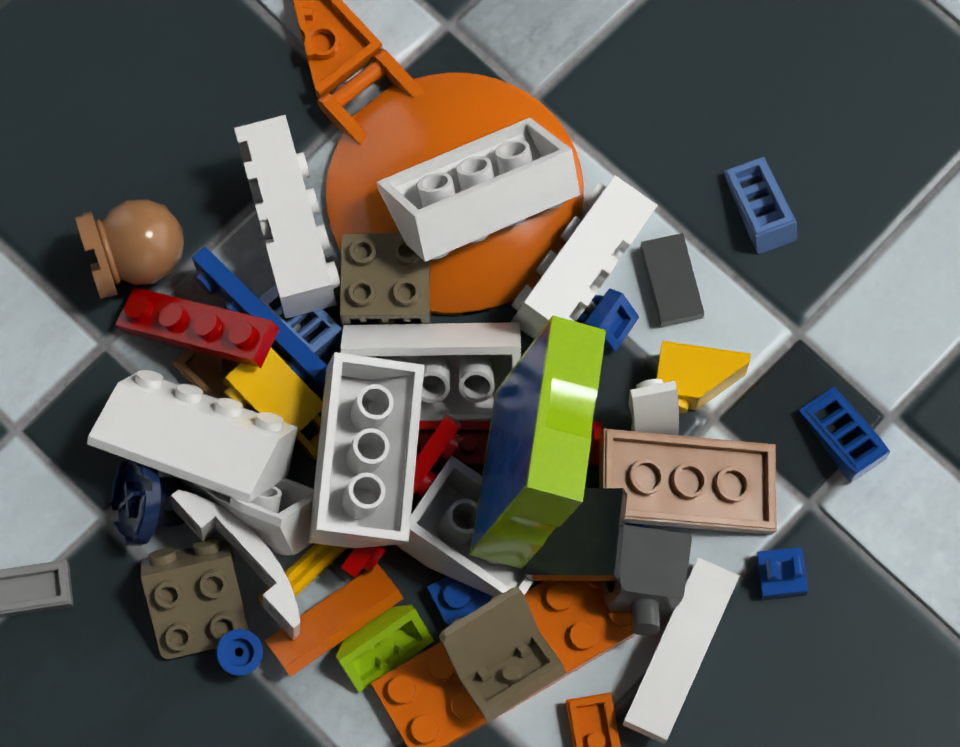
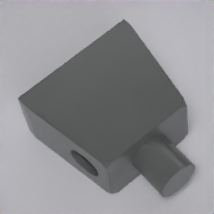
[601,525,692,636]

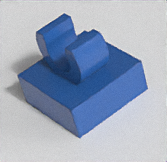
[579,288,640,352]
[755,547,808,600]

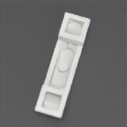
[171,490,301,640]

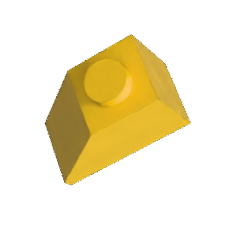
[656,341,751,414]

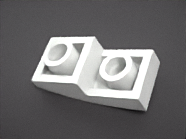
[628,379,679,435]

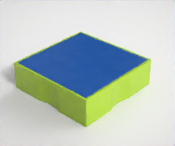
[470,315,606,569]

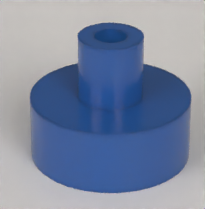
[215,629,263,676]

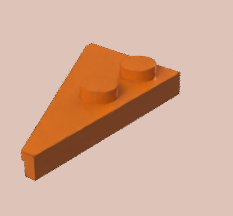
[292,0,383,98]

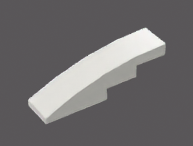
[623,557,740,744]

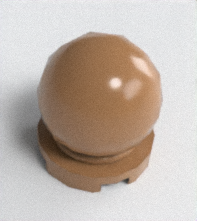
[75,199,184,299]

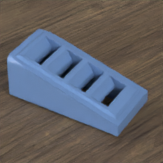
[724,157,797,254]
[259,285,343,359]

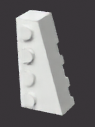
[234,115,341,319]
[511,175,658,339]

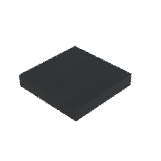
[525,488,627,581]

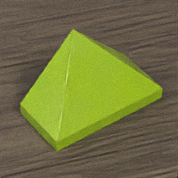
[336,604,434,693]

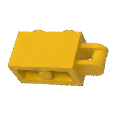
[223,348,323,460]

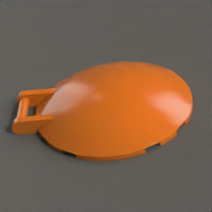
[317,49,584,316]

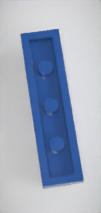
[192,246,327,391]

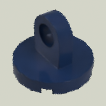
[111,459,195,546]

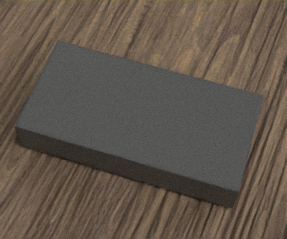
[640,233,704,327]

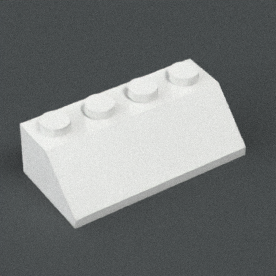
[377,118,580,262]
[340,322,521,421]
[308,352,425,548]
[87,370,298,503]

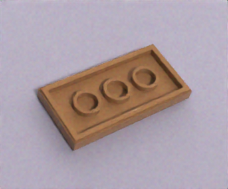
[599,429,777,535]

